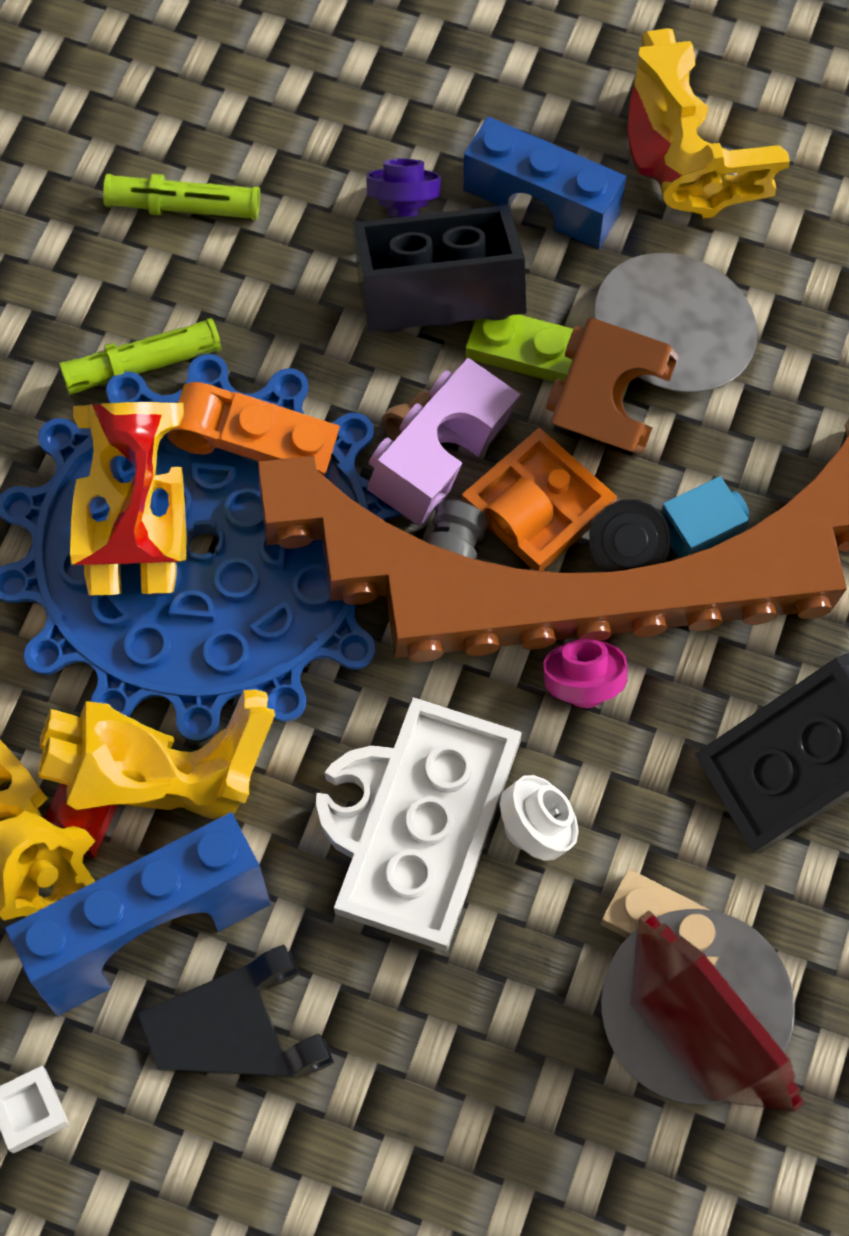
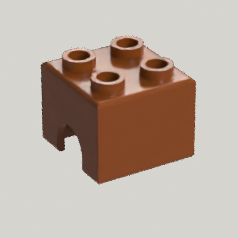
[546,317,679,454]

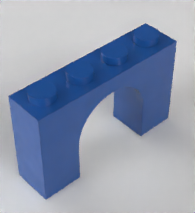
[5,812,271,1017]

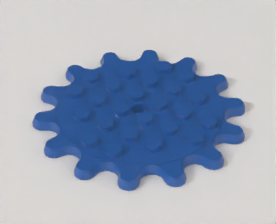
[0,354,402,743]

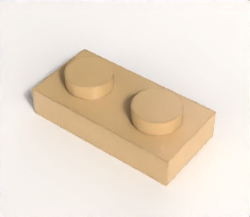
[601,868,719,966]

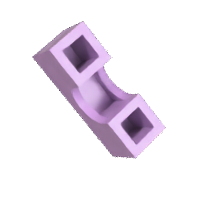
[367,358,521,527]

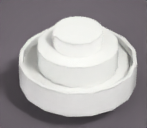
[500,775,579,861]

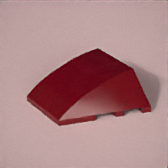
[631,910,804,1111]

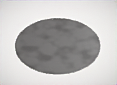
[595,253,758,392]
[601,909,795,1105]

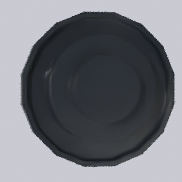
[589,499,670,572]

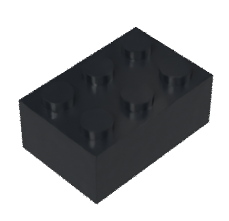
[353,205,527,333]

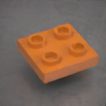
[462,427,617,571]

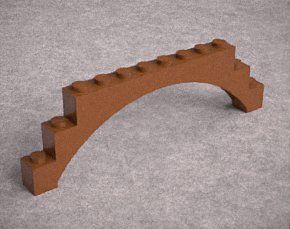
[258,418,849,662]

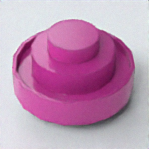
[543,639,628,708]

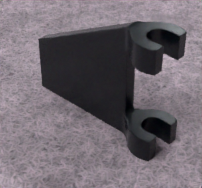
[138,945,335,1078]

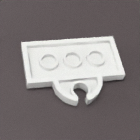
[316,697,522,952]

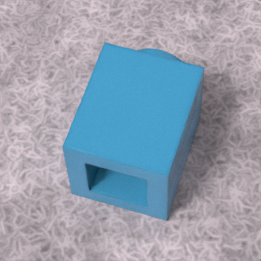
[661,476,750,559]

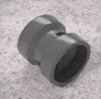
[424,500,489,559]

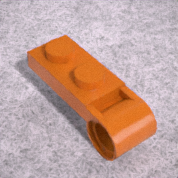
[167,382,340,476]

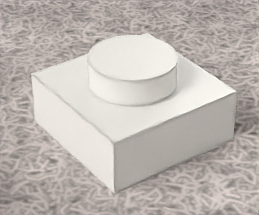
[0,1066,70,1154]

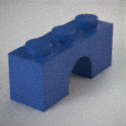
[463,116,626,250]

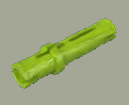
[103,174,260,220]
[59,318,222,396]

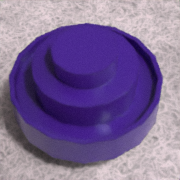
[366,158,441,217]

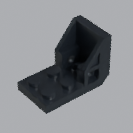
[695,652,849,853]

